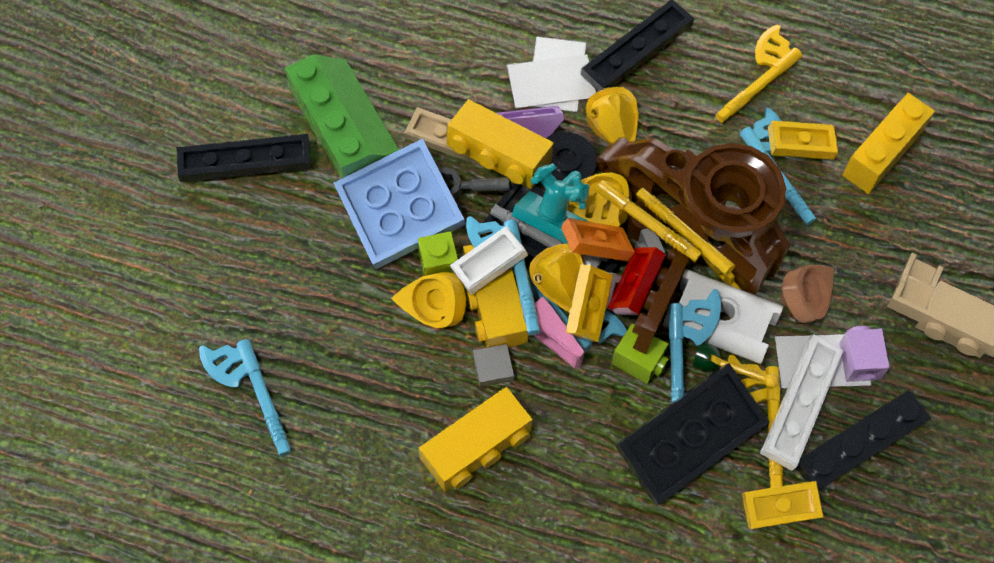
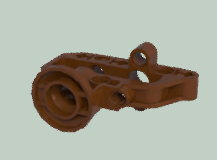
[595,137,790,295]

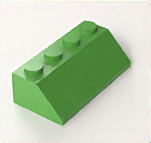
[285,55,399,179]

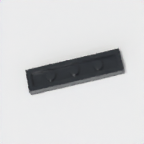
[581,0,694,91]
[176,134,312,182]
[796,390,931,492]

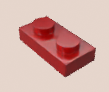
[607,247,666,315]

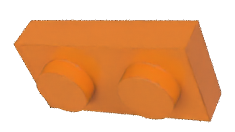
[561,218,635,261]

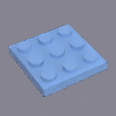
[334,138,466,269]

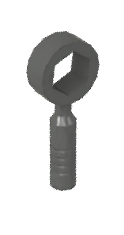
[439,168,512,200]

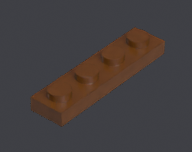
[632,237,693,354]

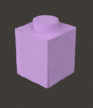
[839,326,889,382]

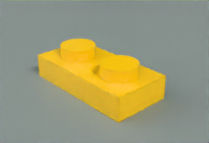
[768,121,838,159]
[565,265,613,342]
[742,481,823,529]

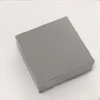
[473,344,514,387]

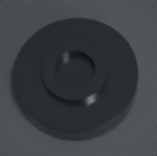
[546,132,597,181]

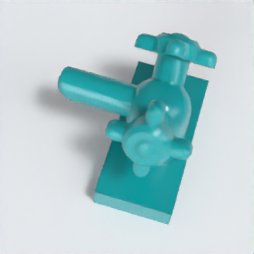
[512,164,590,244]

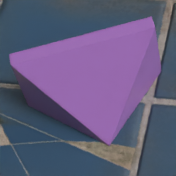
[497,106,564,138]

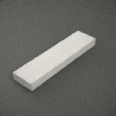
[760,334,844,471]

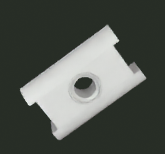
[663,269,783,365]

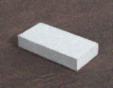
[450,226,528,295]

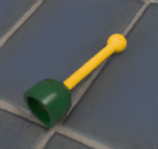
[693,342,778,388]

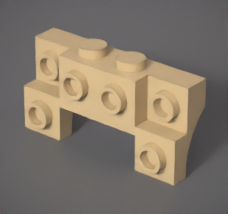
[887,253,994,358]

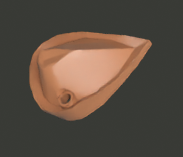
[780,265,834,324]

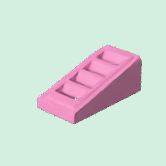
[533,297,584,369]

